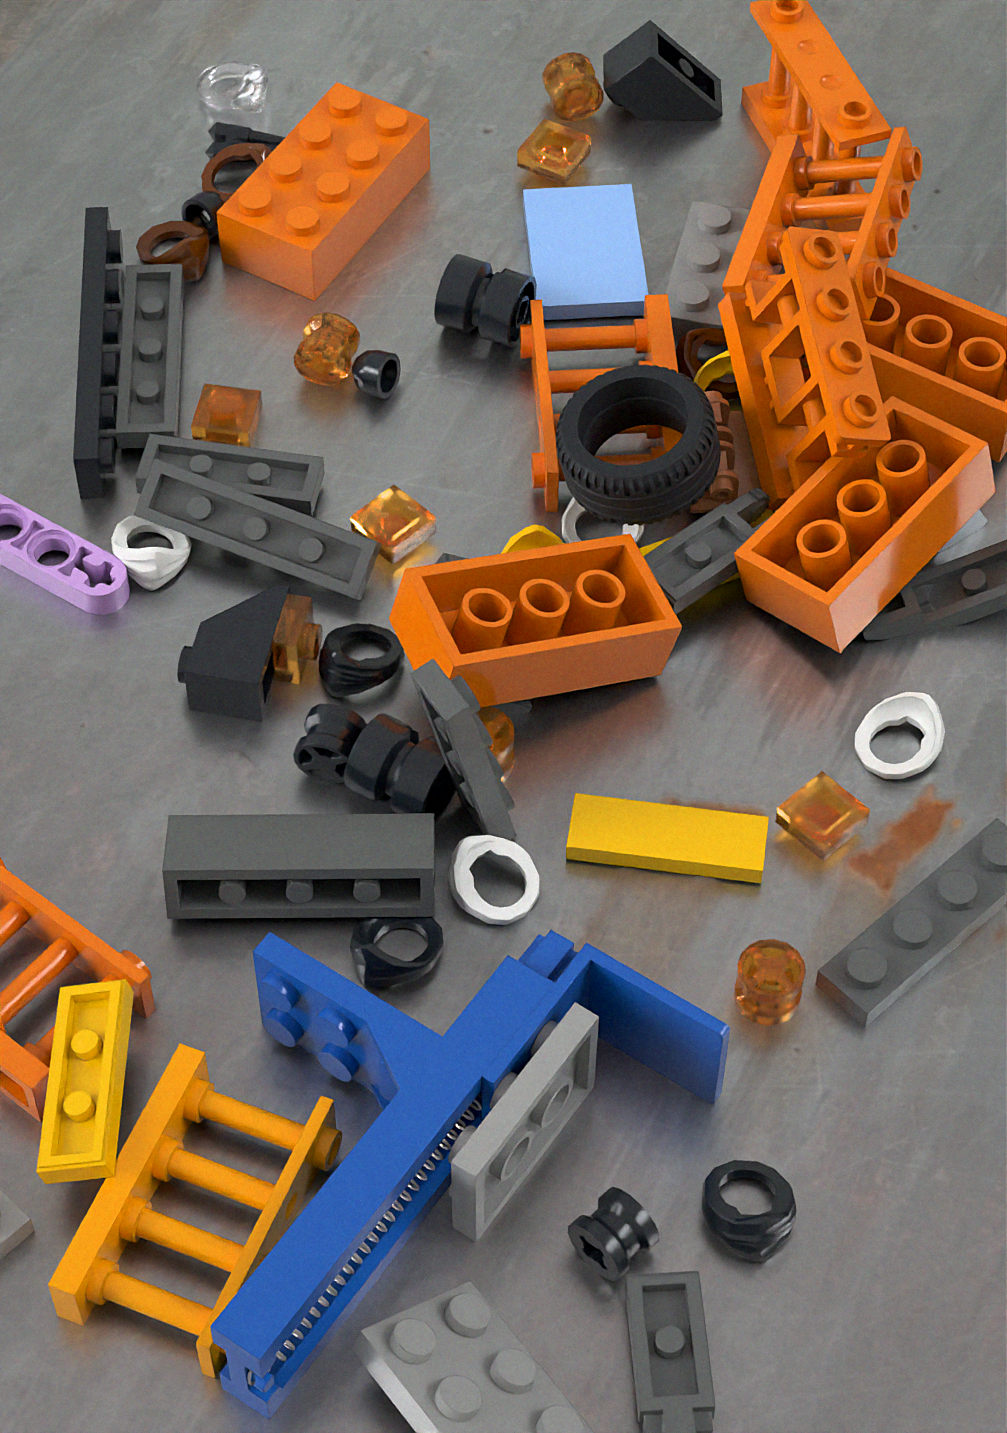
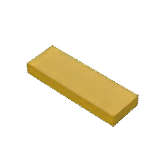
[566,793,769,883]
[36,979,134,1184]

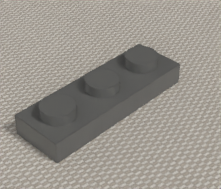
[135,434,325,517]

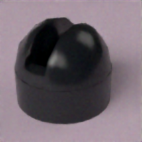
[181,190,224,239]
[352,350,401,399]

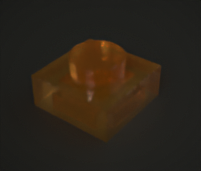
[517,118,591,185]
[191,383,263,447]
[350,485,436,565]
[272,594,323,684]
[775,771,870,861]

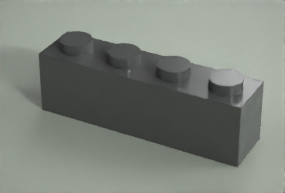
[162,813,435,919]

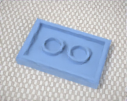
[523,184,649,320]

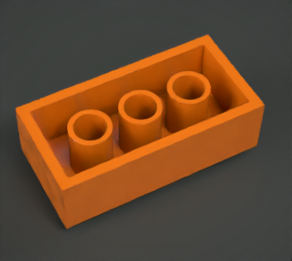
[216,82,430,301]
[799,255,1007,462]
[734,396,996,653]
[389,534,682,708]

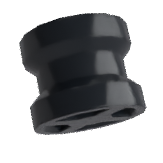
[293,703,367,783]
[567,1187,659,1281]

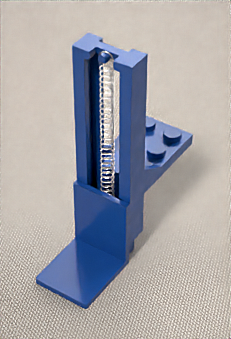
[210,930,730,1420]

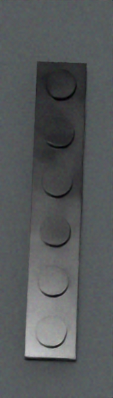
[73,207,123,499]

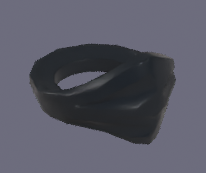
[318,623,405,697]
[350,917,444,990]
[701,1160,797,1262]

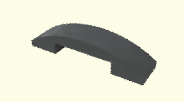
[862,540,1007,640]

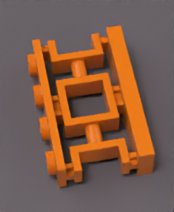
[718,226,891,510]

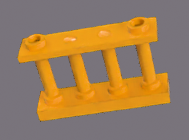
[48,1043,343,1378]

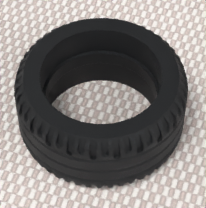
[556,365,721,526]

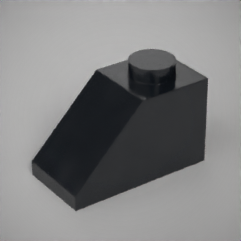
[603,20,723,121]
[177,584,293,722]

